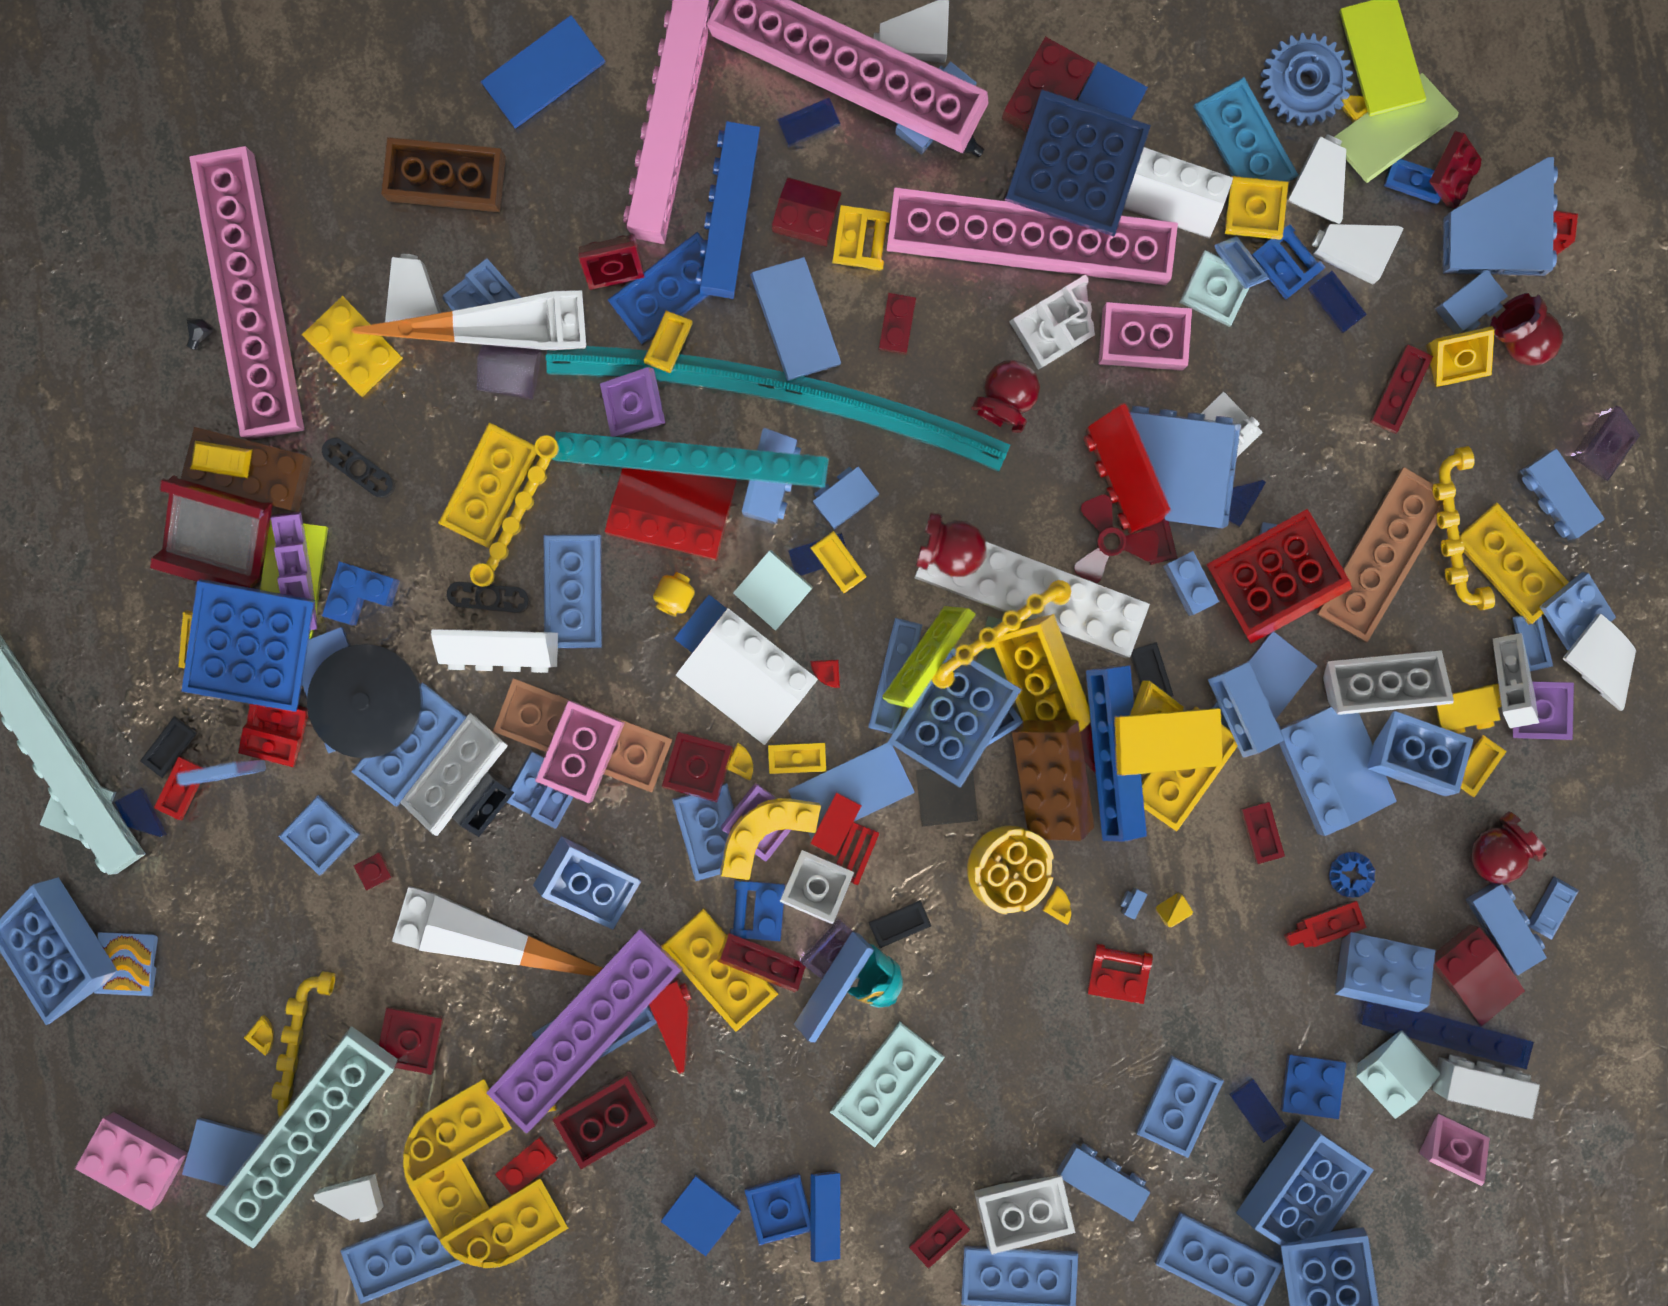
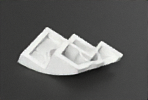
[1009,275,1095,370]
[1562,614,1636,711]

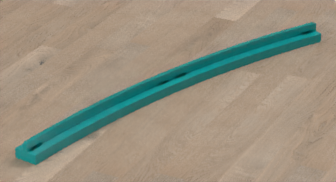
[546,346,1010,472]

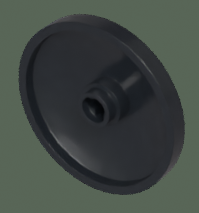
[307,644,423,758]

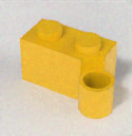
[1435,683,1502,734]

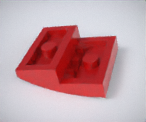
[238,704,308,767]

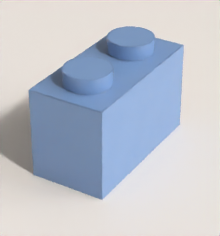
[1435,270,1508,334]
[813,467,879,530]
[1163,551,1219,616]

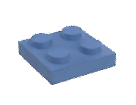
[1540,572,1616,651]

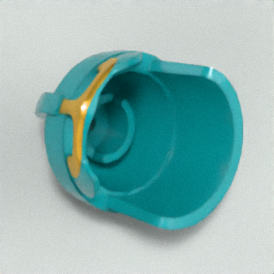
[847,944,903,1008]

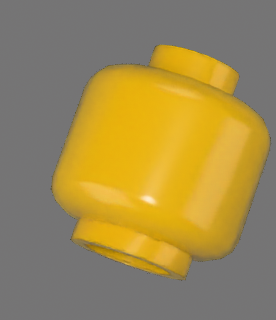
[653,572,695,616]

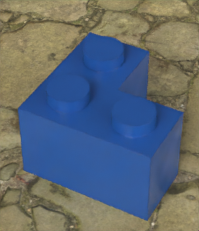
[322,562,400,626]

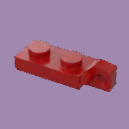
[1284,900,1367,948]

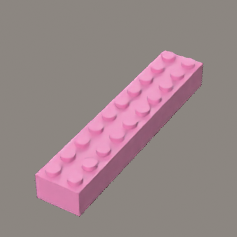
[623,0,715,245]
[707,0,988,153]
[189,146,304,441]
[887,188,1178,285]

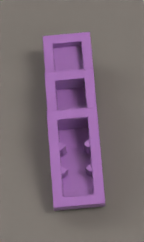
[271,512,317,630]

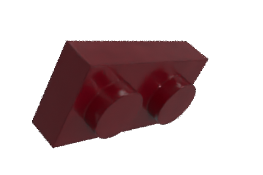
[879,293,916,355]
[1241,801,1285,864]
[909,1206,970,1269]

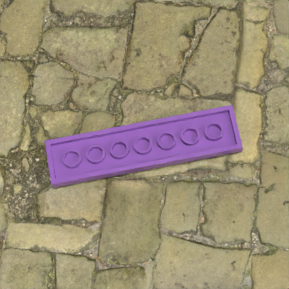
[486,928,683,1134]

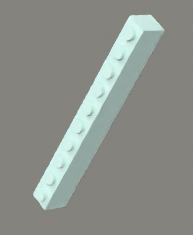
[0,635,145,875]

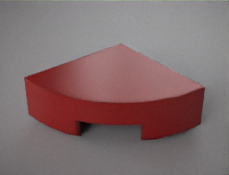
[810,660,840,688]

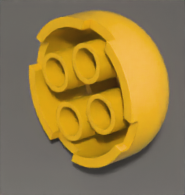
[967,826,1054,914]

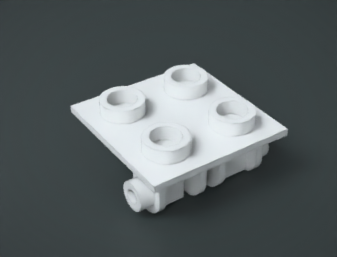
[1201,392,1263,457]

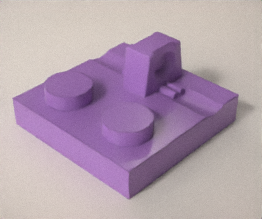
[600,367,665,438]
[1513,682,1574,740]
[721,782,791,862]

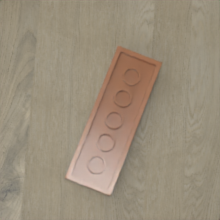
[1316,467,1444,643]
[493,678,673,792]

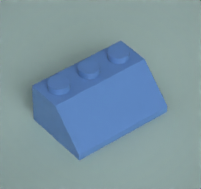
[742,428,801,525]
[1367,711,1473,796]

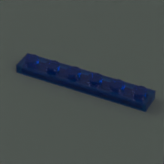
[1359,1001,1534,1070]

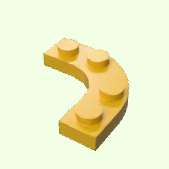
[720,798,821,880]

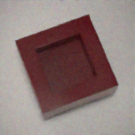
[353,852,393,891]

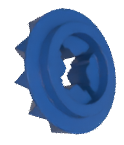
[1329,852,1375,898]

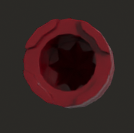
[1490,293,1563,366]
[971,360,1040,433]
[916,513,987,577]
[1471,811,1547,884]

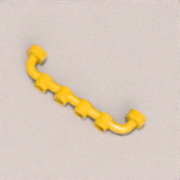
[470,435,559,587]
[1432,446,1495,610]
[932,580,1071,688]
[272,971,336,1118]

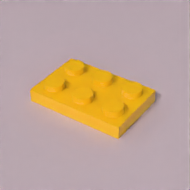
[302,296,403,397]

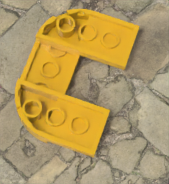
[403,1079,568,1268]

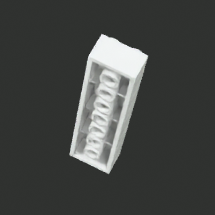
[915,542,1150,658]

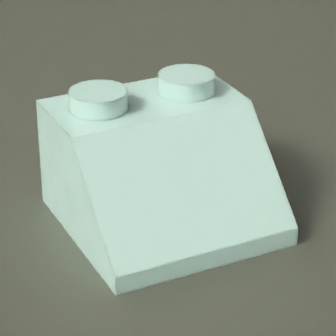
[1356,1030,1440,1119]

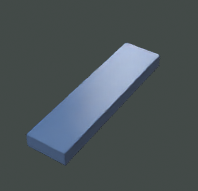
[868,618,922,734]
[794,932,874,1043]

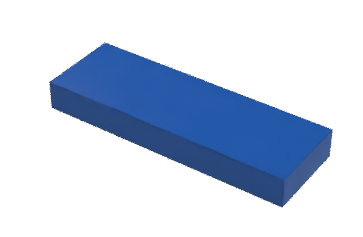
[811,1171,840,1262]

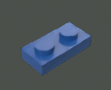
[1383,159,1441,204]

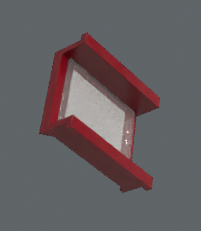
[150,475,273,588]

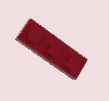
[1370,344,1433,434]
[717,933,807,992]

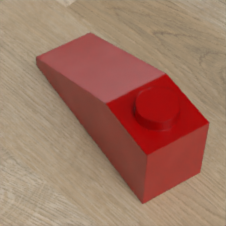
[649,978,692,1074]

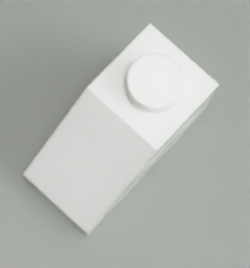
[314,1174,384,1222]

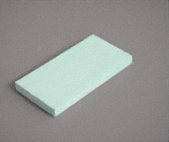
[830,1021,945,1147]

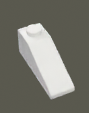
[1493,633,1539,728]

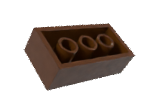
[381,137,506,212]
[180,427,312,512]
[1012,720,1094,841]

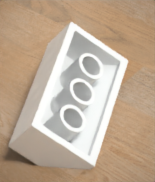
[1124,147,1233,238]
[431,629,558,673]
[1323,650,1454,714]

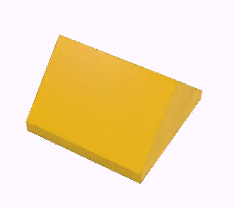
[1426,327,1494,387]

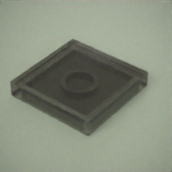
[916,768,978,827]

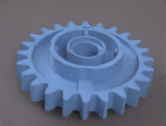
[1260,33,1353,126]

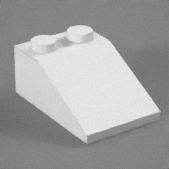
[974,1175,1075,1254]

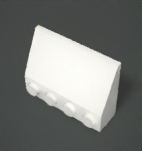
[676,608,818,745]

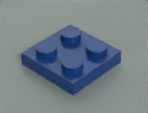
[1280,1053,1346,1119]

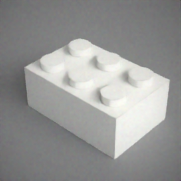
[1432,1054,1540,1119]

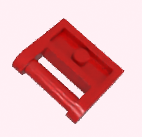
[1087,943,1153,1004]

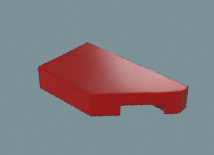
[1553,211,1578,255]

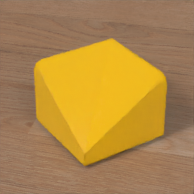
[1155,892,1193,928]

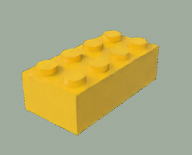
[994,614,1091,731]

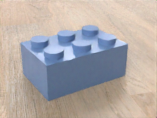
[1335,932,1435,1012]

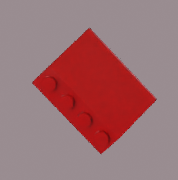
[1084,403,1171,534]
[605,468,737,561]
[1206,508,1352,644]

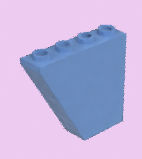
[1443,157,1558,276]
[1129,406,1241,528]

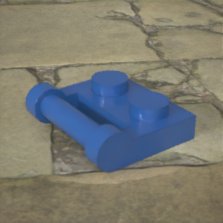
[1252,224,1326,299]
[730,880,785,941]

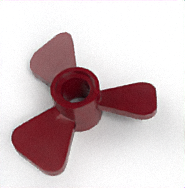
[1074,495,1159,584]

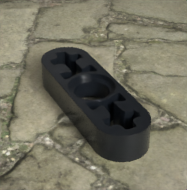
[322,438,395,498]
[446,582,530,613]

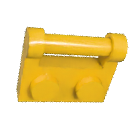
[833,205,891,270]

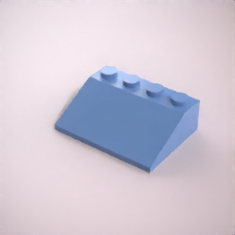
[888,648,1021,788]
[1279,706,1397,836]
[0,877,117,1025]
[1236,1119,1373,1245]
[1280,1227,1379,1306]

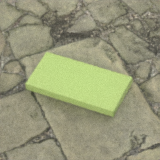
[1335,73,1459,183]

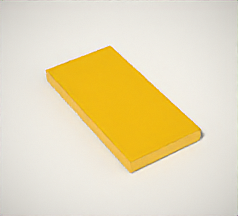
[438,422,538,549]
[1459,502,1569,625]
[1142,706,1237,831]
[1115,708,1223,775]
[661,908,779,1032]

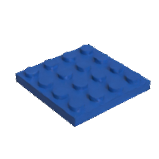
[181,579,315,712]

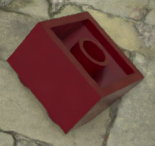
[772,177,842,247]
[578,234,645,290]

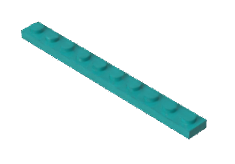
[552,431,829,487]

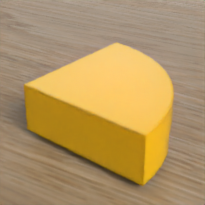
[1341,95,1368,123]
[727,743,753,781]
[1042,886,1071,925]
[244,1015,274,1056]

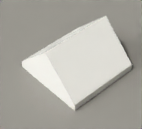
[780,850,854,924]

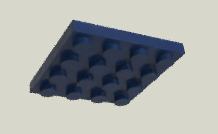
[1005,90,1151,236]

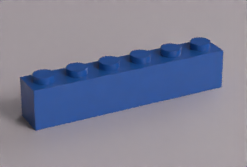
[695,121,760,299]
[1086,666,1147,842]

